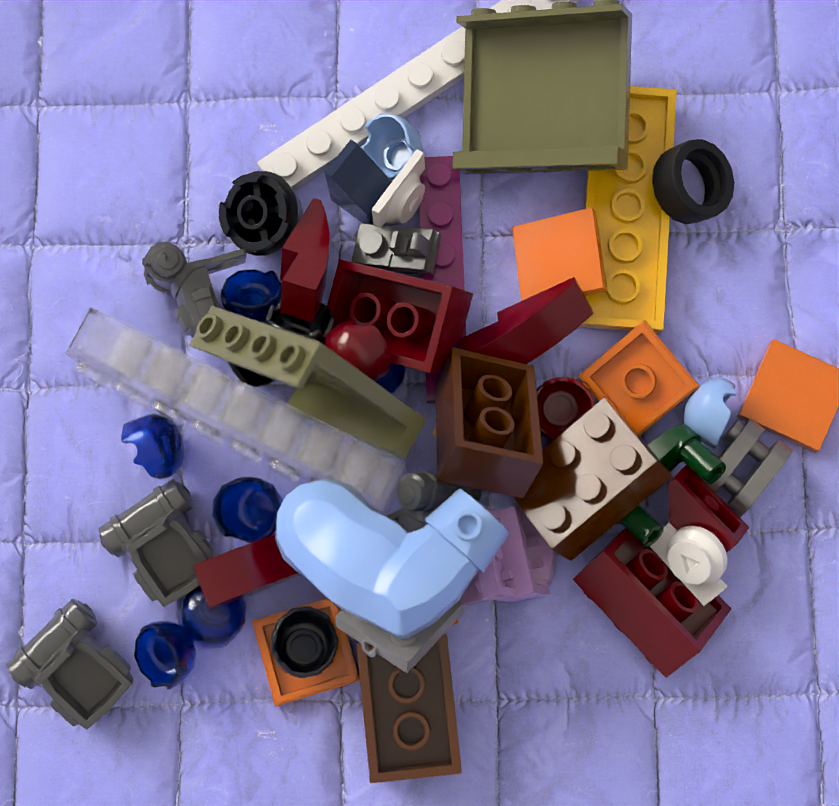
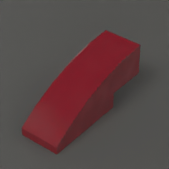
[280,198,330,322]
[460,277,593,364]
[193,534,302,611]

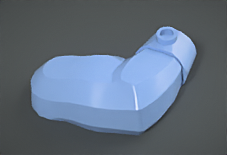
[275,479,510,639]

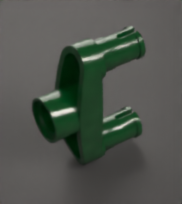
[616,424,726,547]

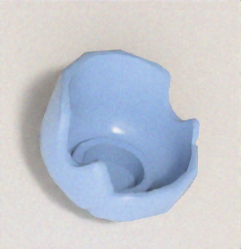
[361,113,423,181]
[684,377,737,449]

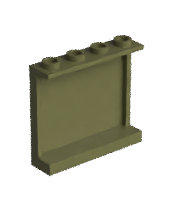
[453,0,632,174]
[189,306,427,460]

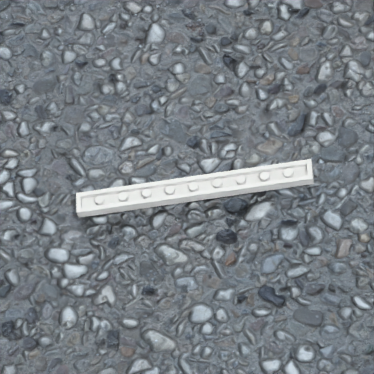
[257,0,581,191]

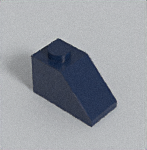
[324,139,392,224]

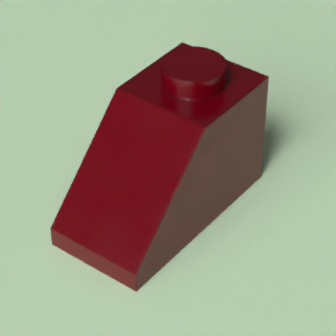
[668,465,749,553]

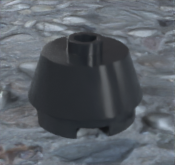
[219,171,303,256]

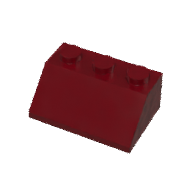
[327,259,473,374]
[572,528,732,678]

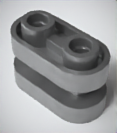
[703,418,793,517]

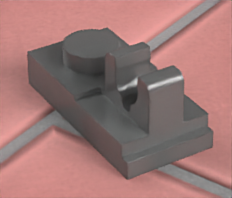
[351,223,441,275]

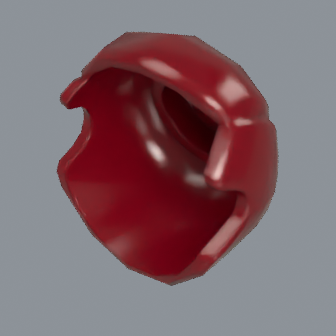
[324,320,391,382]
[536,377,595,440]

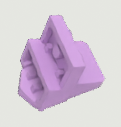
[459,506,558,606]

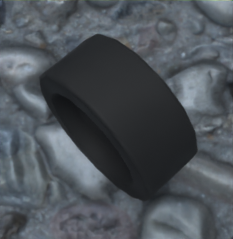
[652,139,735,224]

